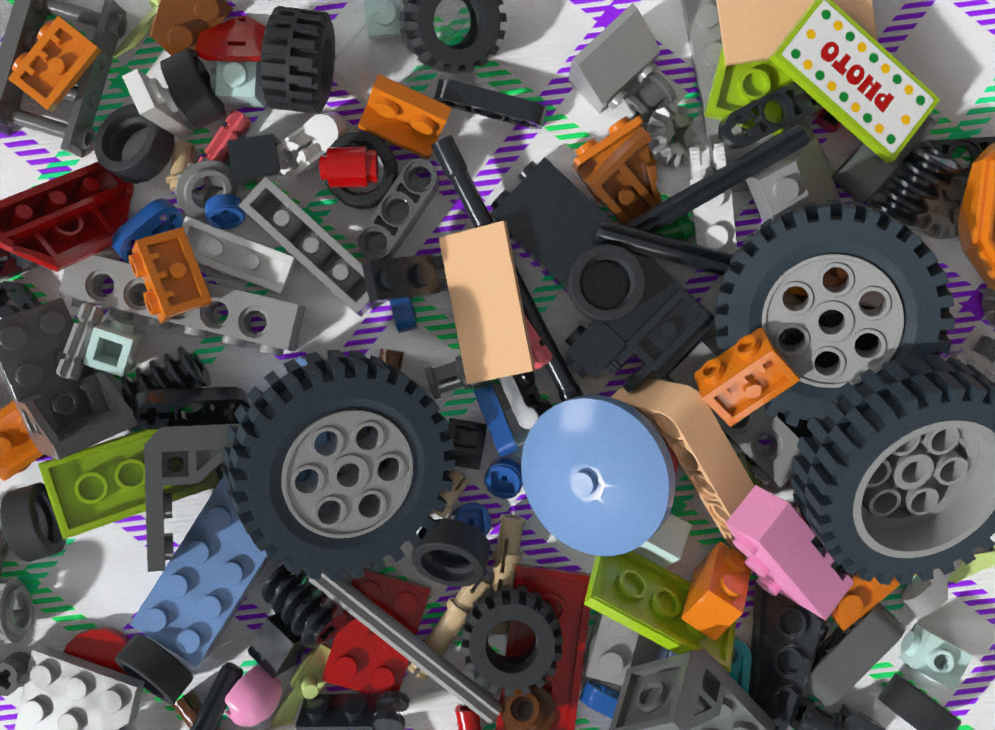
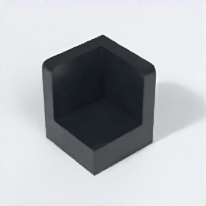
[227,134,281,186]
[248,613,307,678]

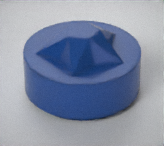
[204,194,246,230]
[484,458,523,499]
[451,502,491,536]

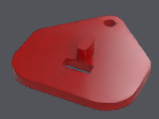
[196,15,266,62]

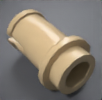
[166,141,195,192]
[432,470,471,518]

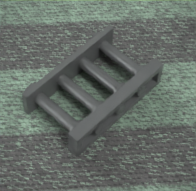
[0,0,127,158]

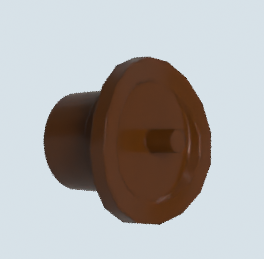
[501,684,556,730]

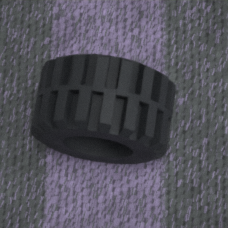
[399,0,507,74]
[260,6,335,114]
[461,584,563,697]

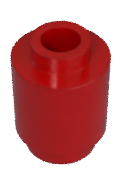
[319,146,379,188]

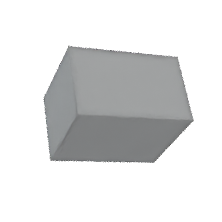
[503,407,524,433]

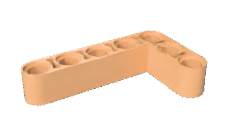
[611,377,754,557]

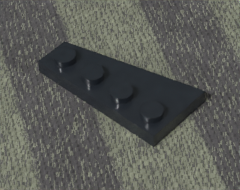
[748,577,828,730]

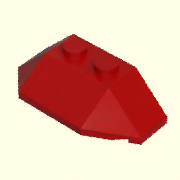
[0,161,134,272]

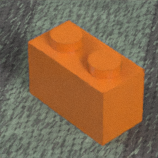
[681,542,751,641]

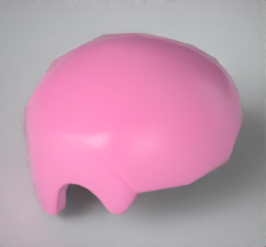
[225,664,282,727]

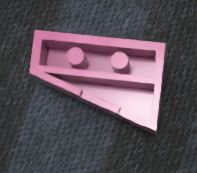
[726,485,854,620]

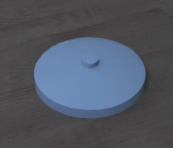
[521,395,675,556]

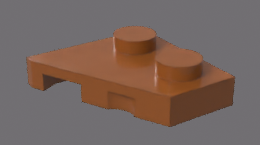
[149,0,233,56]
[585,127,662,224]

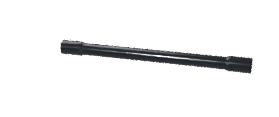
[431,135,584,402]

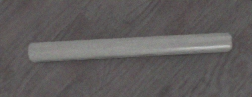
[308,569,502,723]

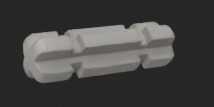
[56,303,104,381]

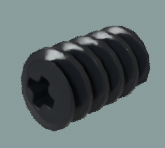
[870,140,962,227]
[121,345,211,412]
[261,563,347,648]

